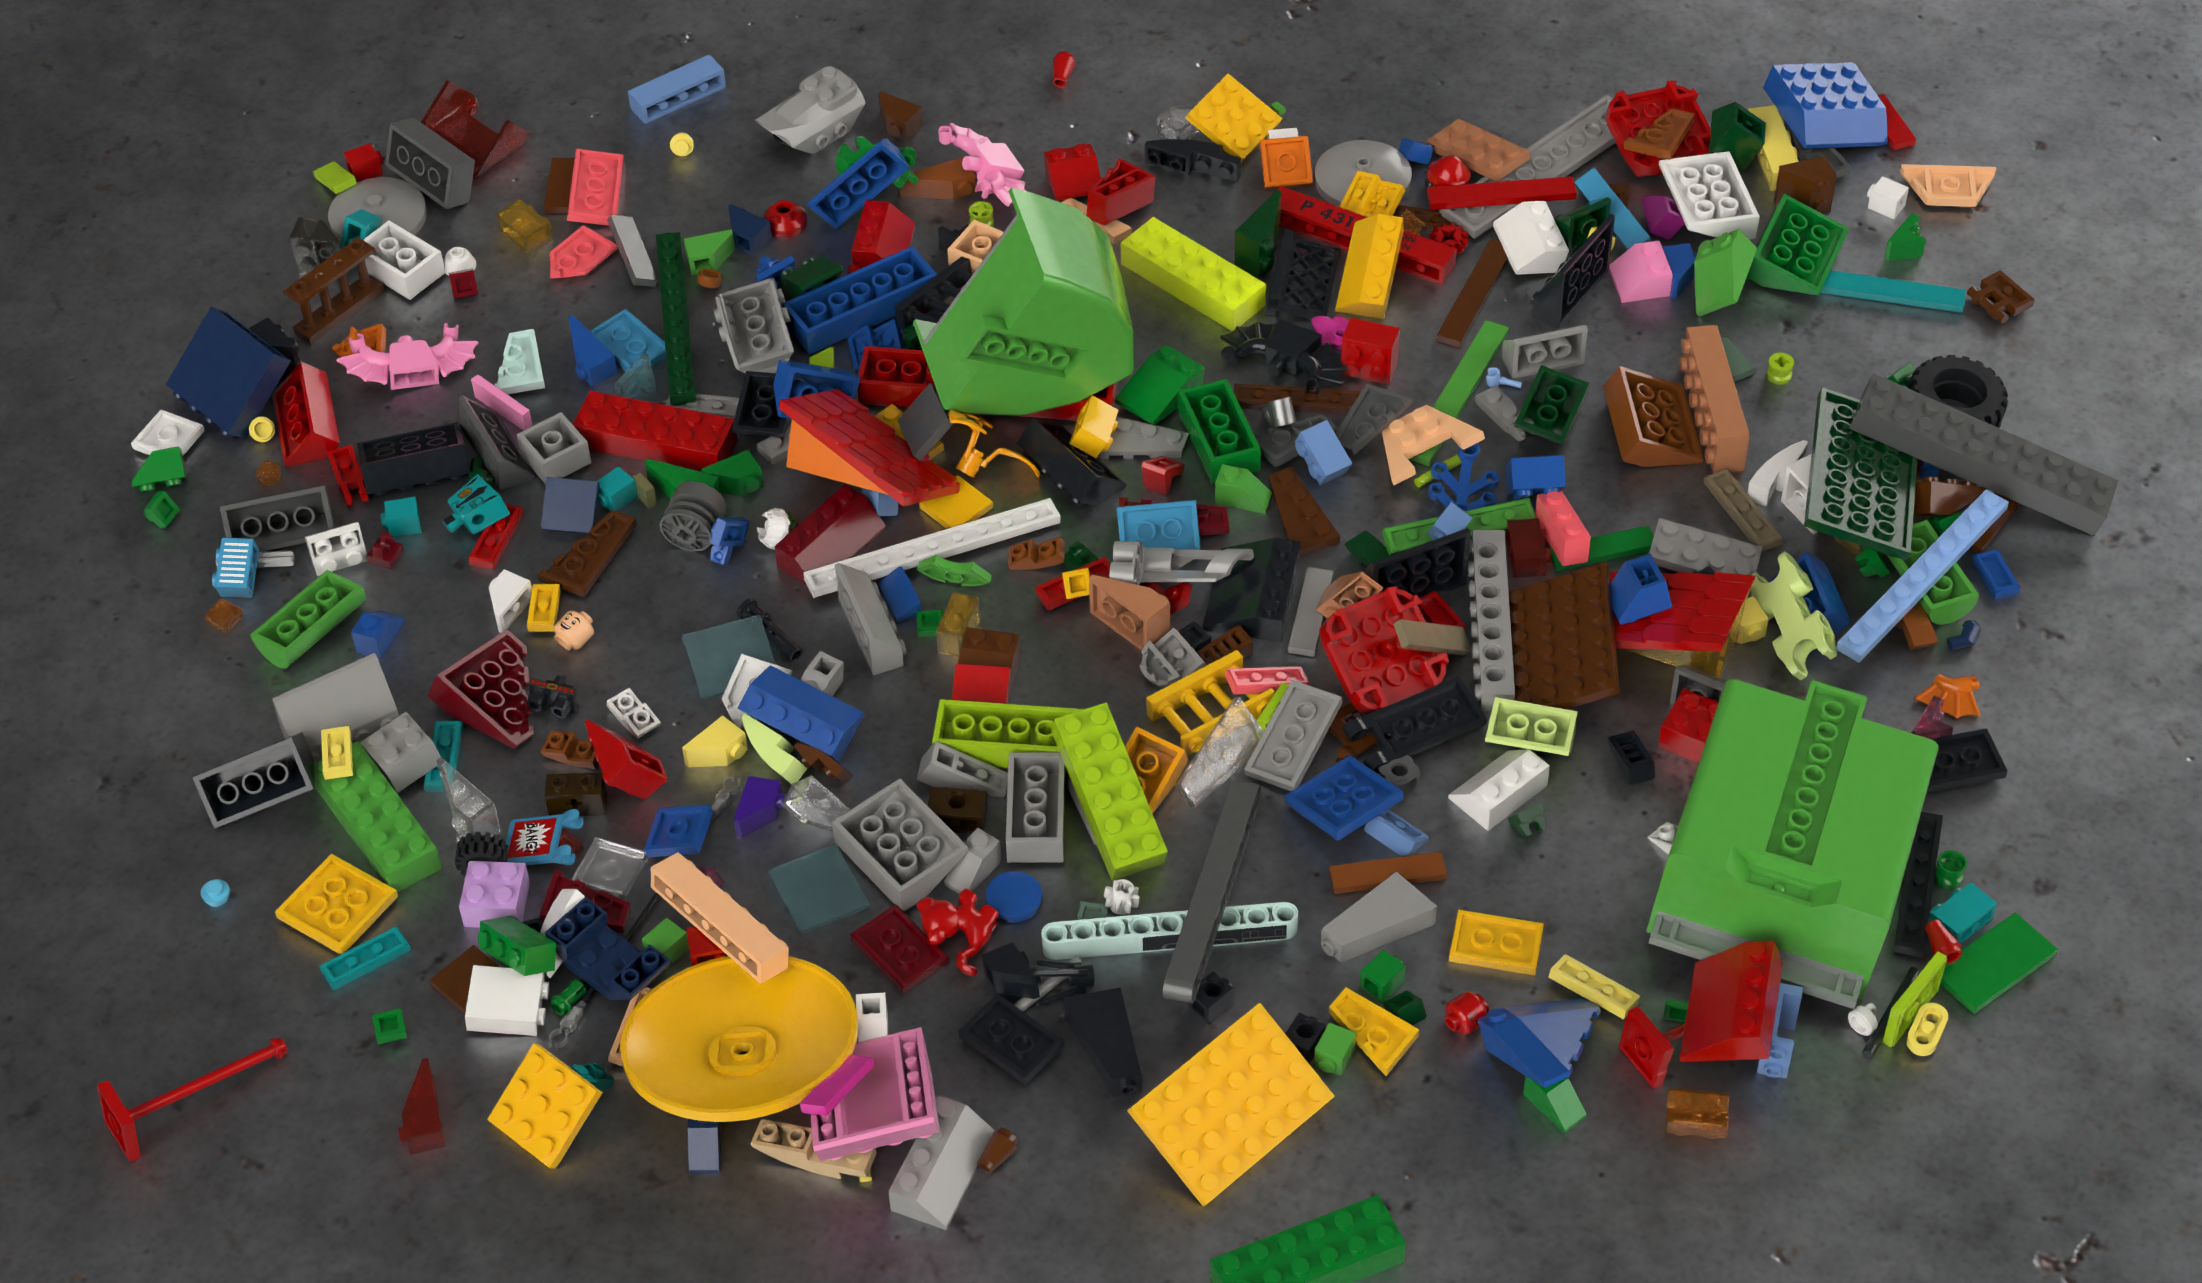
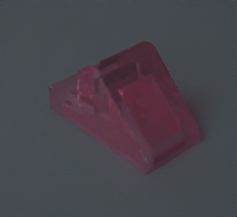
[1911,696,1953,739]

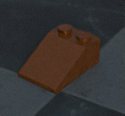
[951,627,1021,700]

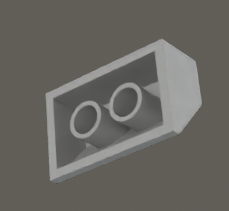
[1502,325,1588,379]

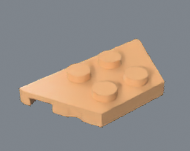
[1900,164,1996,207]

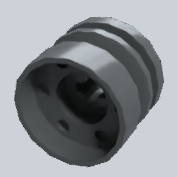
[659,481,727,552]

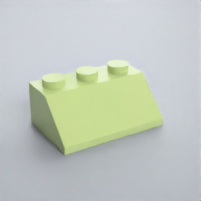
[1485,697,1578,756]

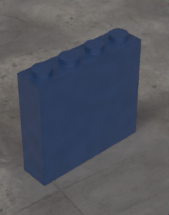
[166,307,291,439]

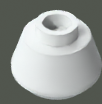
[443,247,476,276]

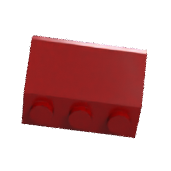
[851,200,915,269]

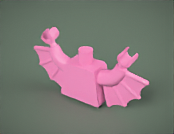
[938,123,1026,207]
[336,323,479,390]

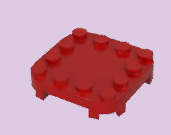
[1605,81,1711,177]
[1319,586,1449,714]

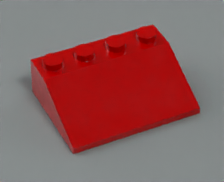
[1679,941,1783,1062]

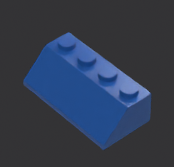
[807,138,910,229]
[737,665,865,762]

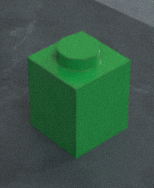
[1360,949,1406,1004]

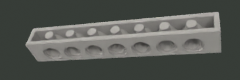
[1468,530,1515,712]

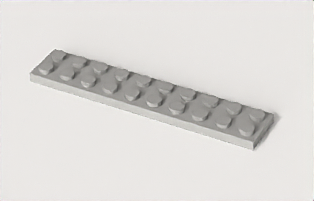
[1439,95,1616,239]

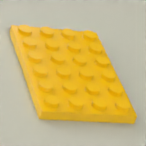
[1127,1003,1335,1206]

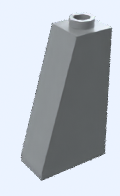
[1321,872,1437,963]

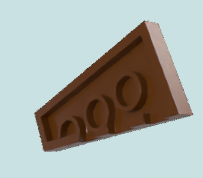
[537,510,637,597]

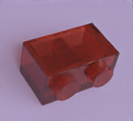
[1506,518,1551,578]

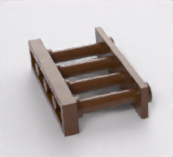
[283,237,385,345]

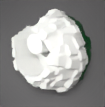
[757,508,798,550]

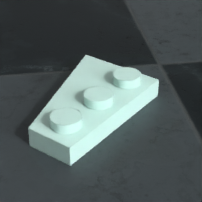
[494,329,545,395]

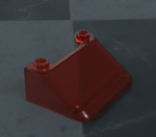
[421,80,531,180]

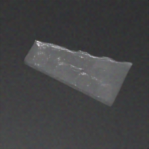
[1175,697,1264,808]

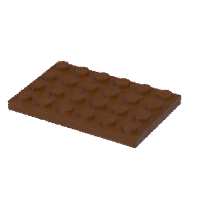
[1509,562,1620,709]

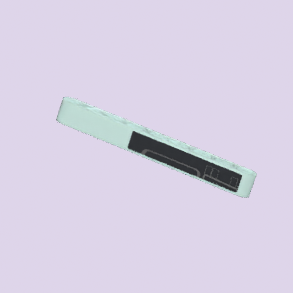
[1041,902,1298,960]

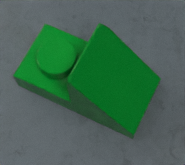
[1884,213,1926,261]

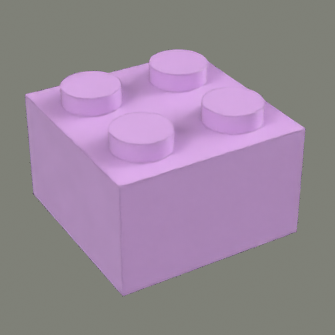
[459,861,530,928]

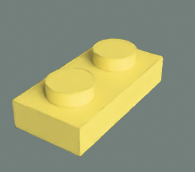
[321,726,353,780]

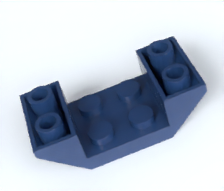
[545,897,671,1000]

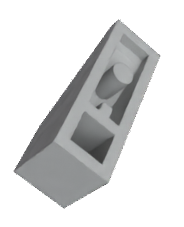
[917,741,1008,798]

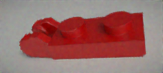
[327,445,369,507]

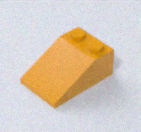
[1125,726,1188,814]

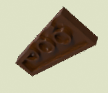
[1268,466,1340,557]

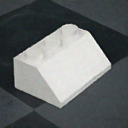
[1493,201,1569,275]
[1448,749,1550,831]

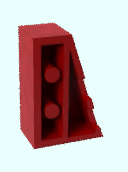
[1086,158,1156,225]

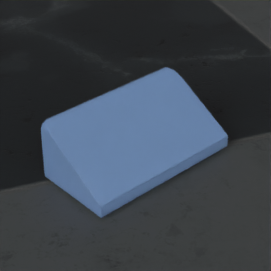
[1364,809,1429,857]

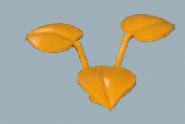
[948,410,1040,479]

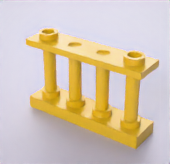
[1146,650,1275,755]

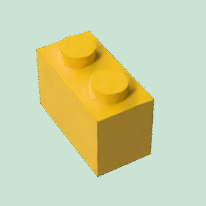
[1069,395,1118,458]

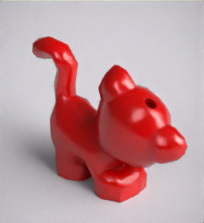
[916,888,998,977]

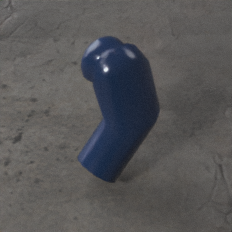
[1947,620,1980,651]

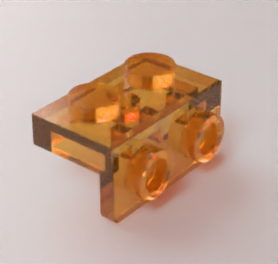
[1666,1088,1729,1139]

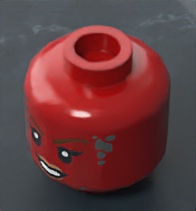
[1444,991,1489,1035]

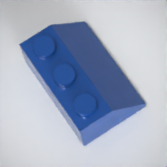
[773,360,860,419]
[1768,552,1851,635]

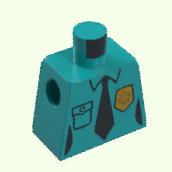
[442,475,510,534]

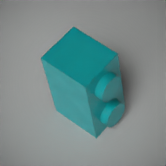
[1929,882,1997,945]

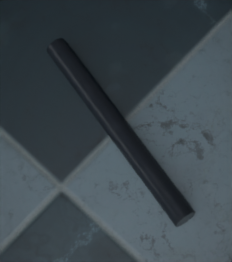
[1862,967,1921,1059]

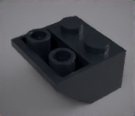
[249,318,302,381]

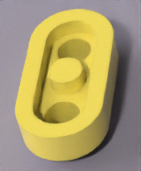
[1906,1003,1948,1056]

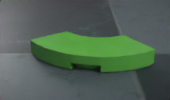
[917,555,992,586]

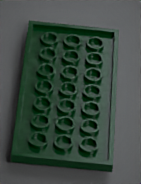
[1804,387,1918,561]

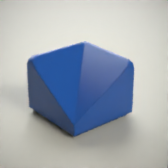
[1399,138,1434,164]

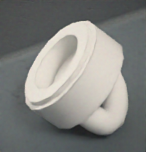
[1848,1003,1878,1036]

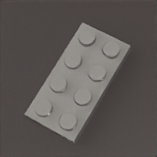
[1649,518,1762,592]
[1244,680,1343,791]

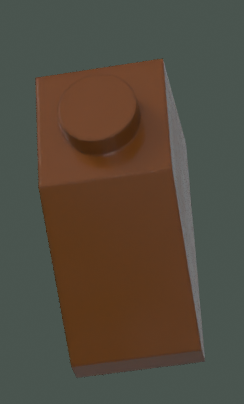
[879,91,923,141]

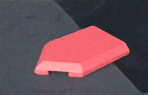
[550,225,618,279]

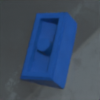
[878,566,921,623]

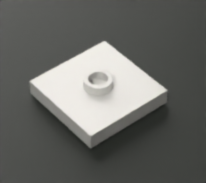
[131,409,205,455]

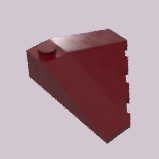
[427,629,534,749]

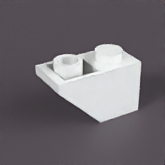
[856,992,888,1042]

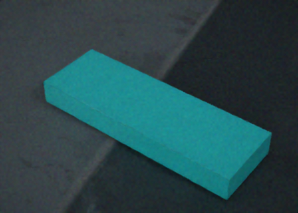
[424,721,464,792]
[319,926,411,991]

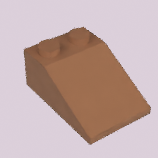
[1089,575,1170,651]

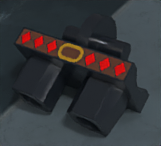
[527,674,580,719]

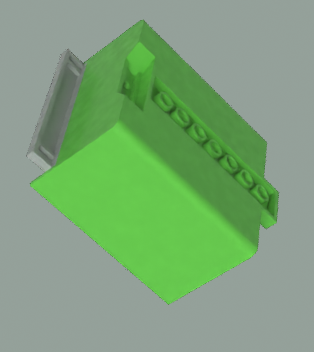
[1646,679,1939,1009]

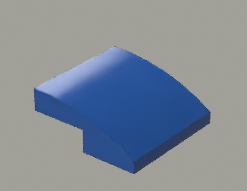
[847,318,905,373]

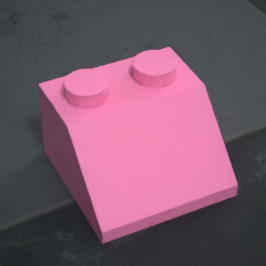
[1609,241,1673,303]

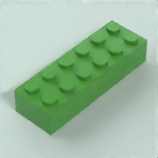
[314,741,442,893]

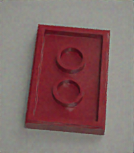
[850,904,949,994]

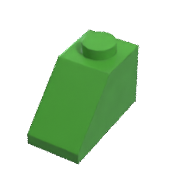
[1215,464,1272,514]

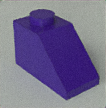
[734,776,786,838]

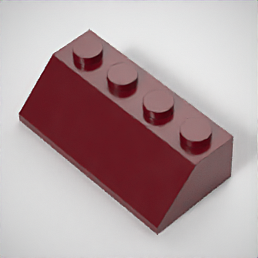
[774,484,886,585]

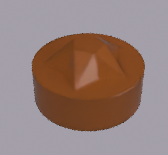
[697,268,723,288]

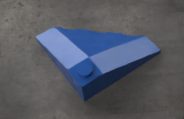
[1478,998,1601,1088]

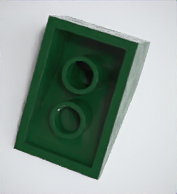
[1234,189,1282,279]
[1514,365,1589,445]

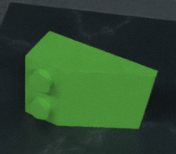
[1694,229,1757,317]

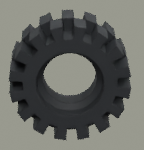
[455,832,509,876]

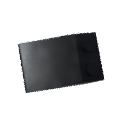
[732,371,792,437]

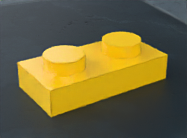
[527,584,561,632]

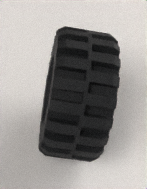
[1907,355,2008,428]

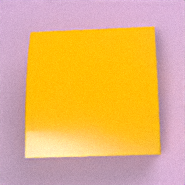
[1339,170,1405,217]

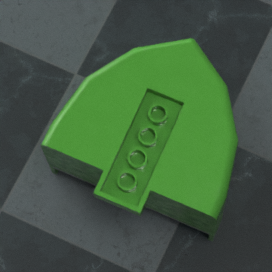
[913,188,1134,416]

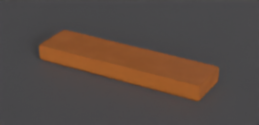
[1329,851,1447,895]

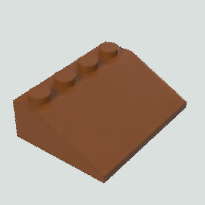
[1603,366,1704,467]

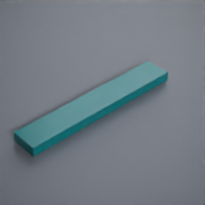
[1820,270,1966,313]

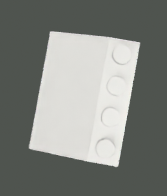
[1659,151,1760,239]

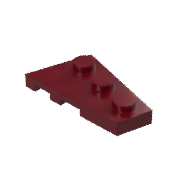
[539,869,631,933]

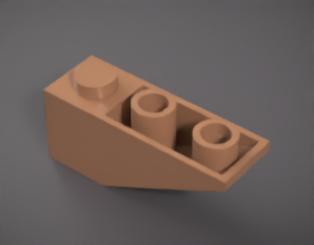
[1316,572,1383,618]

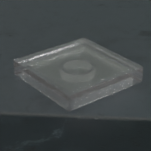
[571,837,648,900]

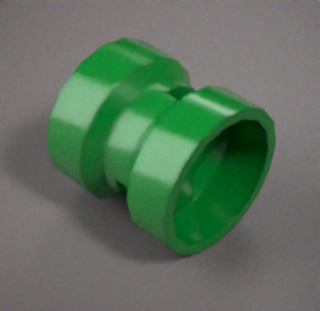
[1934,850,1967,890]

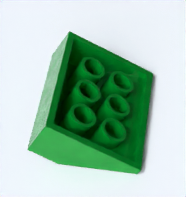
[1747,194,1849,296]

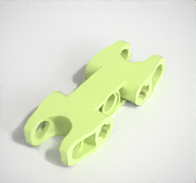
[1751,551,1837,680]

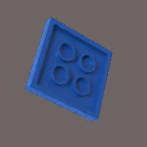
[1285,755,1404,841]

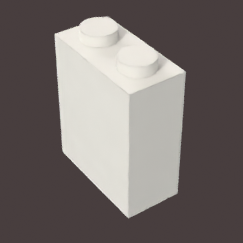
[465,965,549,1036]

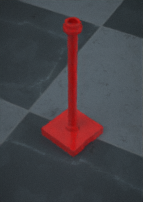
[1618,1006,1685,1089]
[97,1037,288,1162]

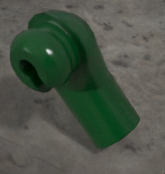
[469,457,494,486]

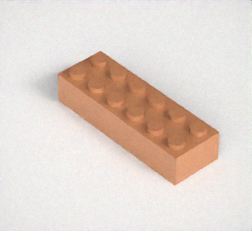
[1679,325,1750,474]

